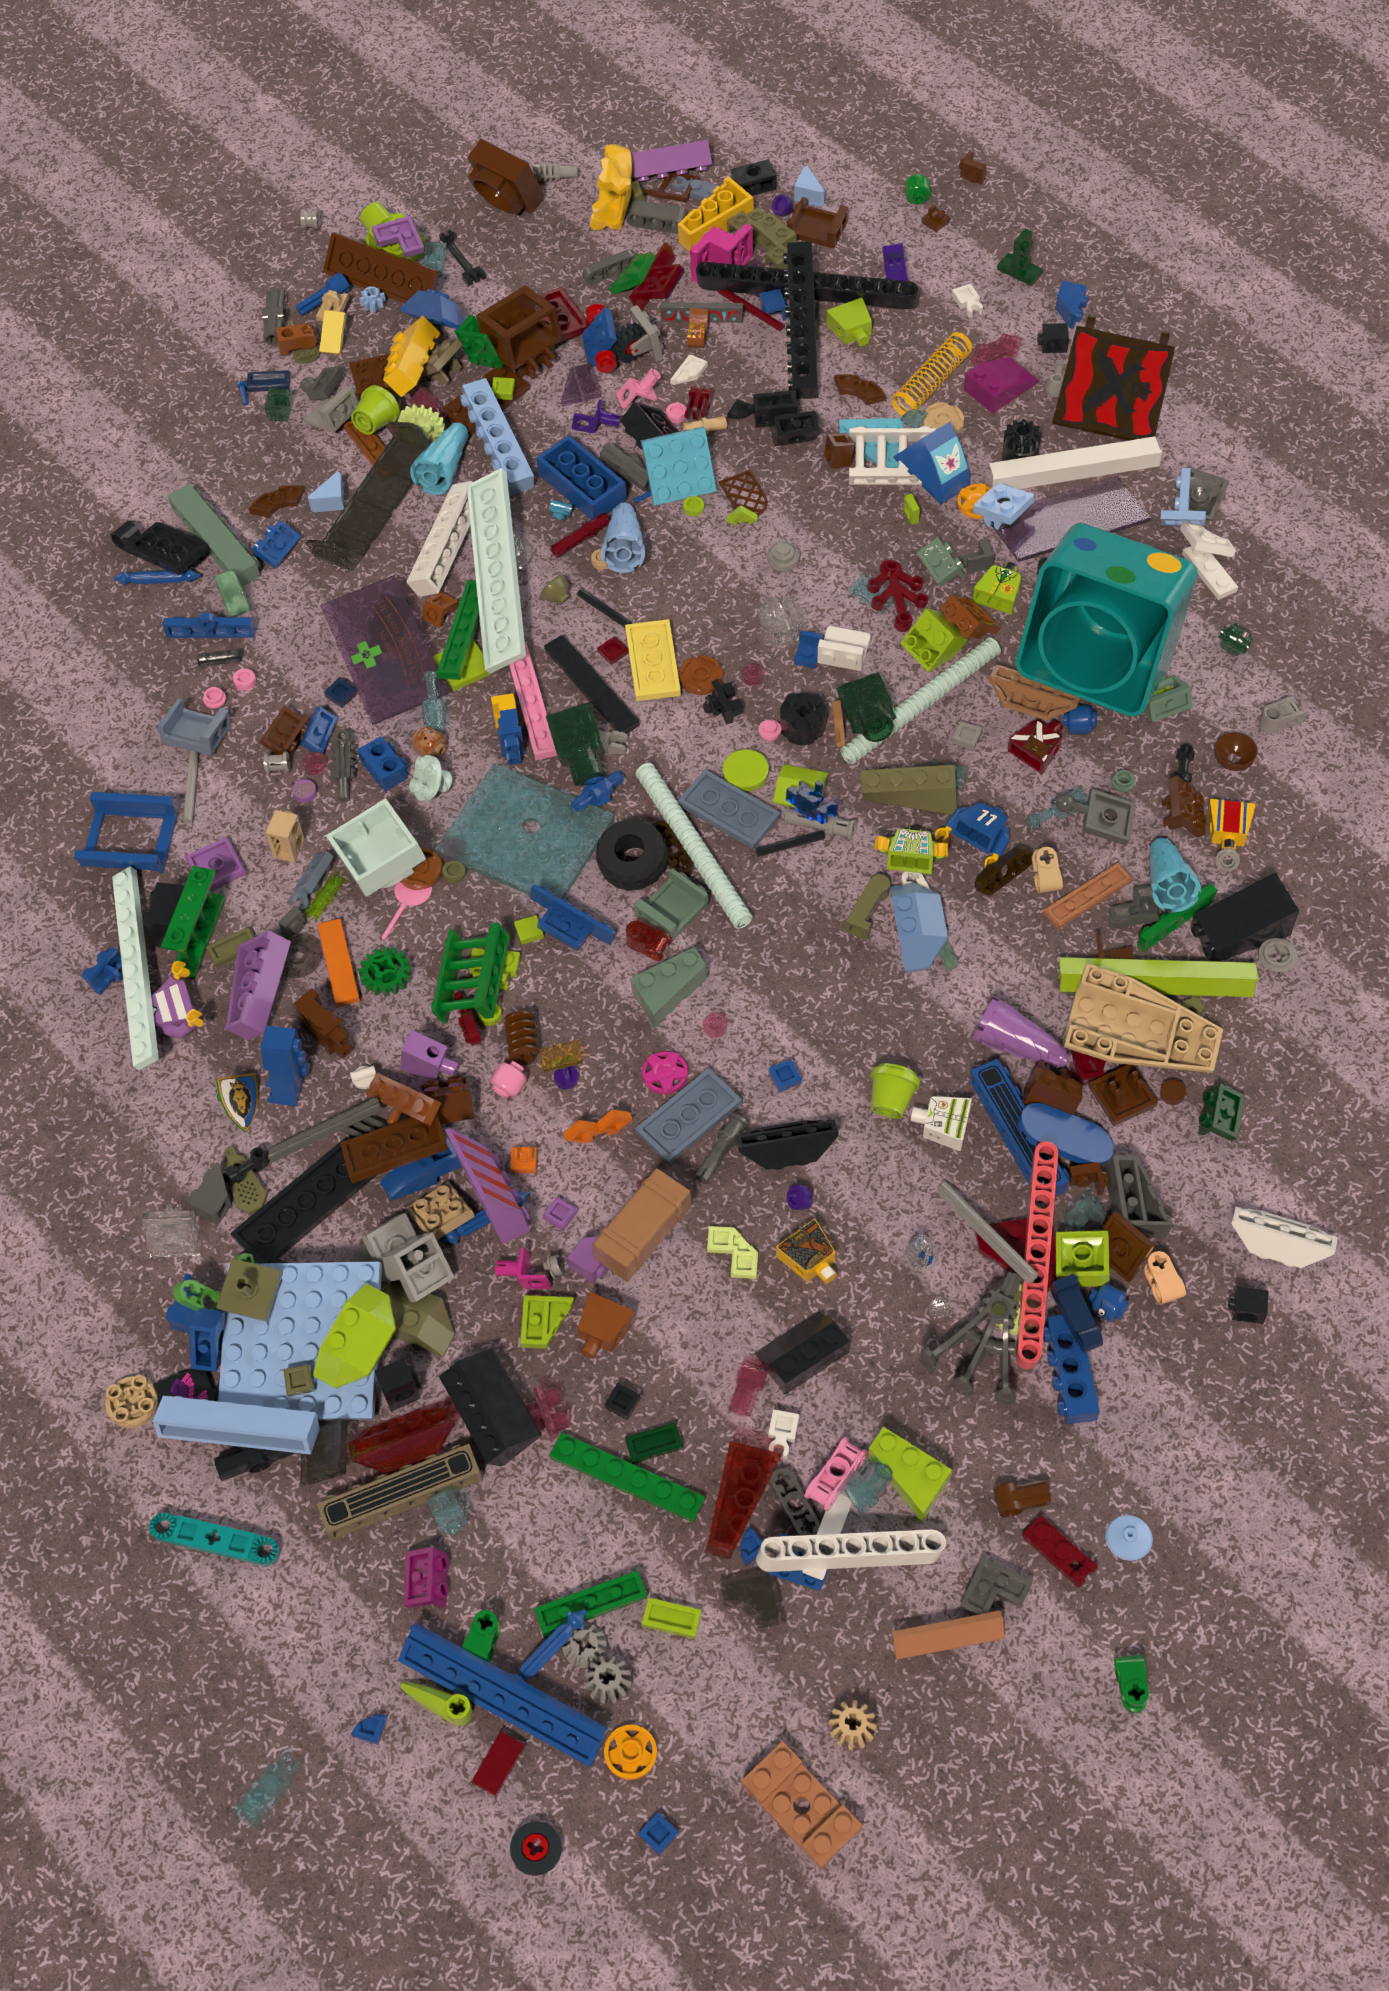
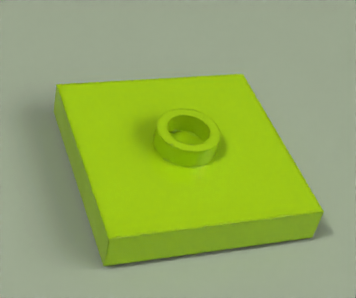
[433,640,493,692]

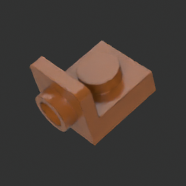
[422,592,459,628]

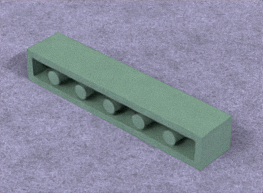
[167,483,260,589]

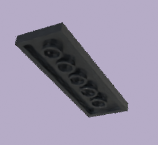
[230,1137,377,1264]

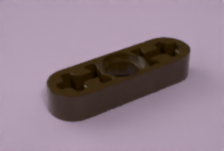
[652,821,693,877]
[975,846,1033,896]

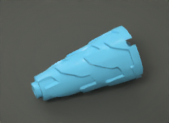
[410,423,469,495]
[1149,838,1201,912]

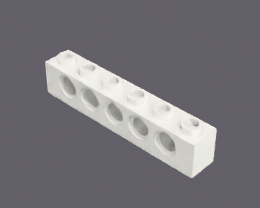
[406,481,473,597]

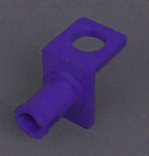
[572,399,621,433]

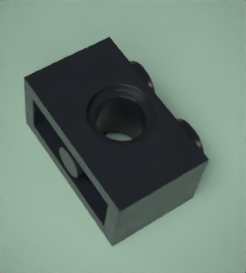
[731,159,777,196]
[770,411,820,447]
[374,1358,422,1412]

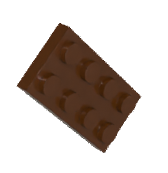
[441,365,530,436]
[340,1113,449,1184]

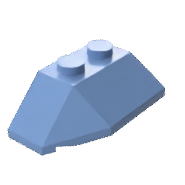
[890,882,948,973]

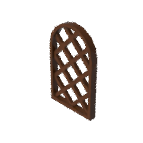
[719,470,768,516]

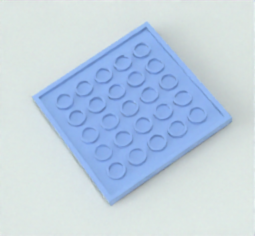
[218,1262,382,1420]

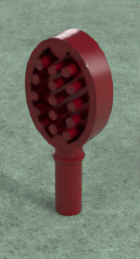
[454,991,482,1046]

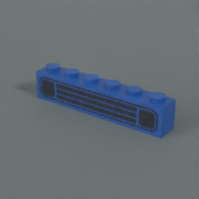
[969,1059,1070,1203]

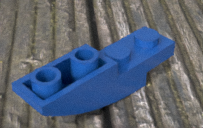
[380,1137,472,1201]

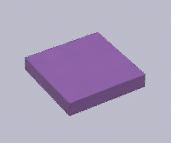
[185,837,247,891]

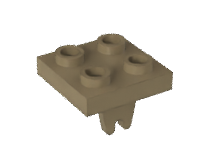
[419,338,463,385]

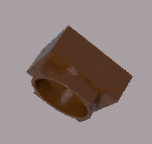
[467,139,544,215]

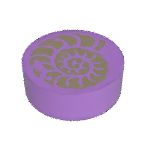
[293,779,317,803]

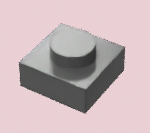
[278,906,305,939]

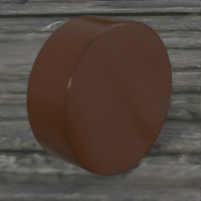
[1160,1079,1186,1105]

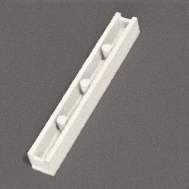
[988,437,1162,489]

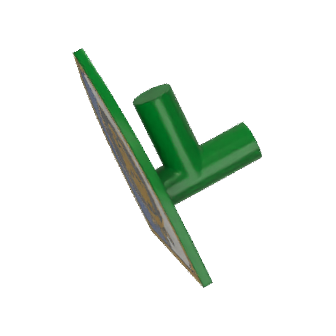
[215,1073,258,1132]

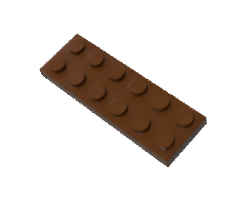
[323,232,440,303]

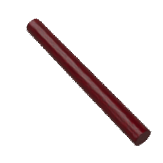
[717,291,785,331]

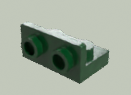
[1198,1083,1245,1142]

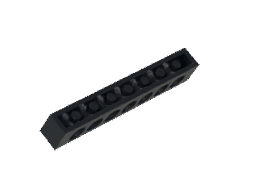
[783,241,818,399]

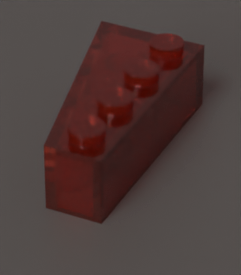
[704,1441,782,1559]

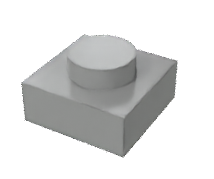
[952,721,982,750]

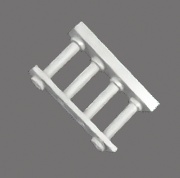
[849,426,936,485]

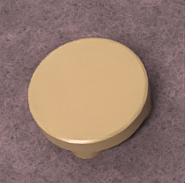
[105,1375,159,1428]

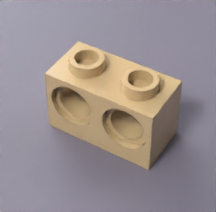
[266,810,305,863]

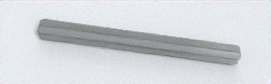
[937,1182,1038,1284]

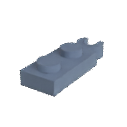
[672,176,720,201]

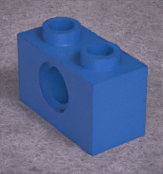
[189,1308,225,1372]

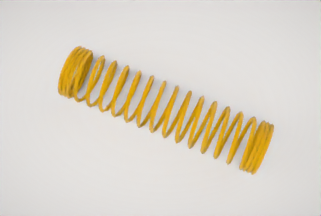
[891,332,973,417]

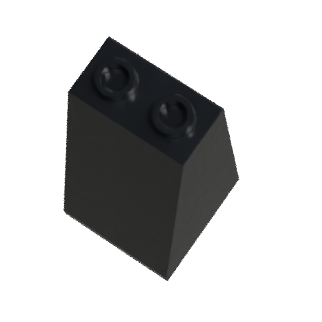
[1191,873,1299,962]

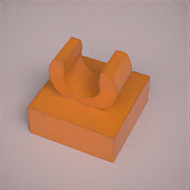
[510,1147,537,1174]

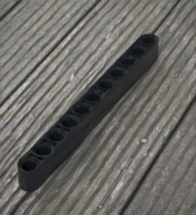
[696,262,918,309]

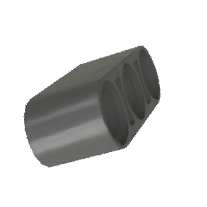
[626,200,688,234]

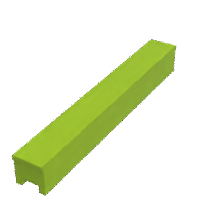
[1059,957,1258,997]

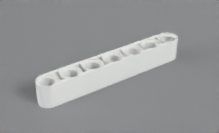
[756,1530,946,1572]

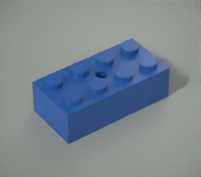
[536,435,627,520]

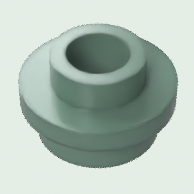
[1112,770,1135,793]

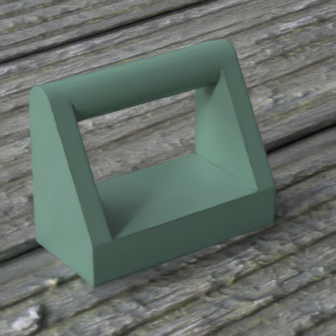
[1144,675,1193,722]

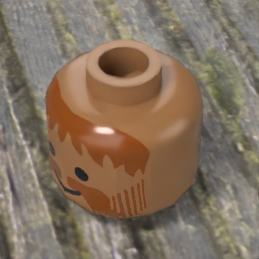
[412,726,447,757]

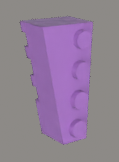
[225,930,291,1040]

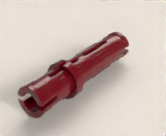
[550,512,610,558]

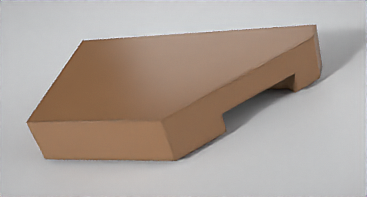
[831,700,846,748]

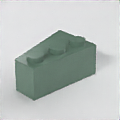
[631,947,707,1028]

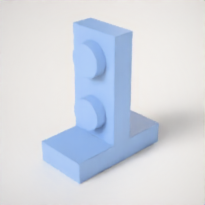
[1160,468,1206,526]

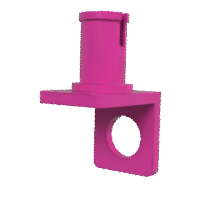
[495,1247,551,1289]

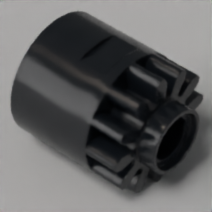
[1002,419,1042,461]

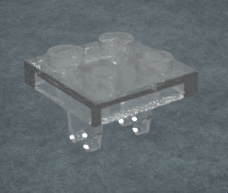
[142,1204,202,1257]

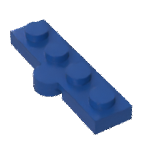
[163,612,255,638]

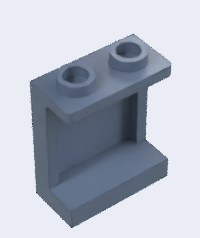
[158,698,230,756]

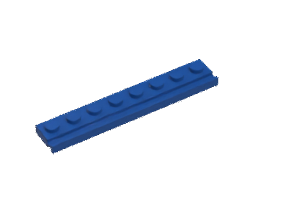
[398,1623,608,1767]

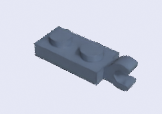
[288,851,334,911]

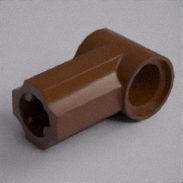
[993,1480,1051,1517]

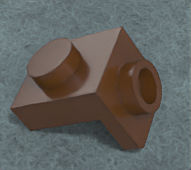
[959,151,986,184]

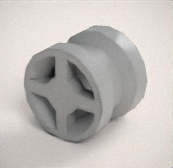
[300,209,320,229]

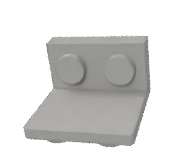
[303,385,359,433]

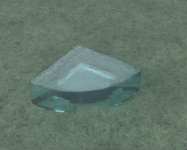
[900,409,928,428]

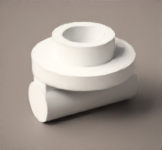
[350,1066,376,1089]

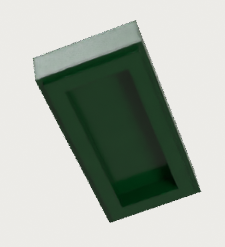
[625,1422,683,1464]

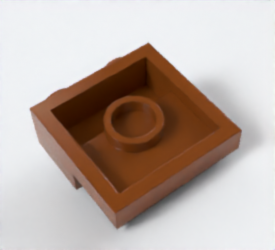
[940,594,1001,639]

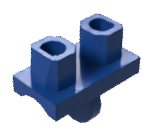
[82,947,123,995]

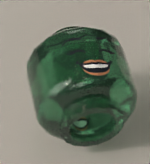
[1218,623,1253,656]

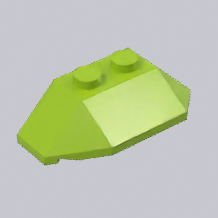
[313,1283,396,1389]

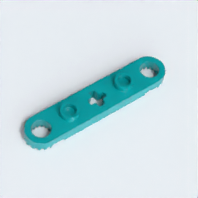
[149,1512,280,1566]

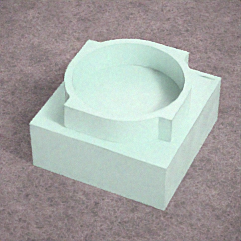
[326,798,426,897]

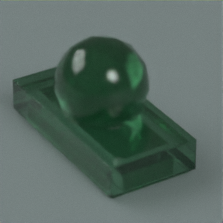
[213,569,252,618]

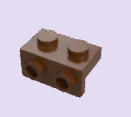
[259,706,310,755]

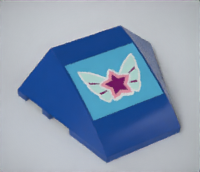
[893,422,970,505]

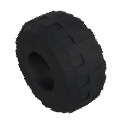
[596,819,668,891]

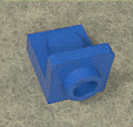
[794,631,822,669]

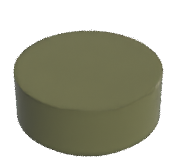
[442,860,466,884]

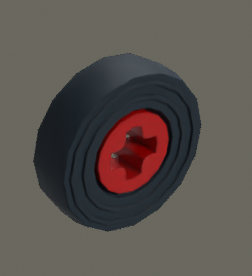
[510,1821,562,1876]

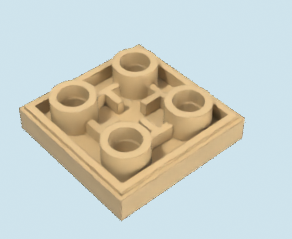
[406,1181,475,1240]

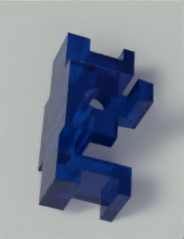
[786,781,838,824]

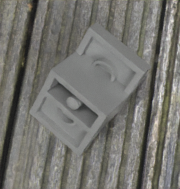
[362,1213,455,1303]

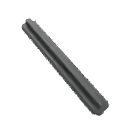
[266,1098,382,1162]

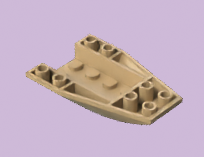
[1063,963,1223,1073]

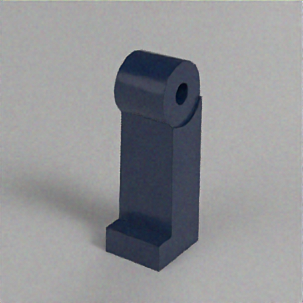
[1051,1273,1103,1353]

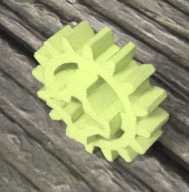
[398,404,445,443]

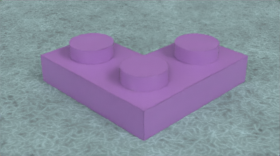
[372,216,424,258]

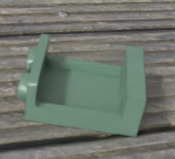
[634,868,708,943]

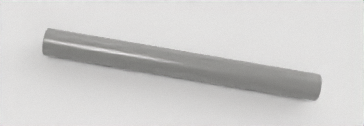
[183,750,199,824]

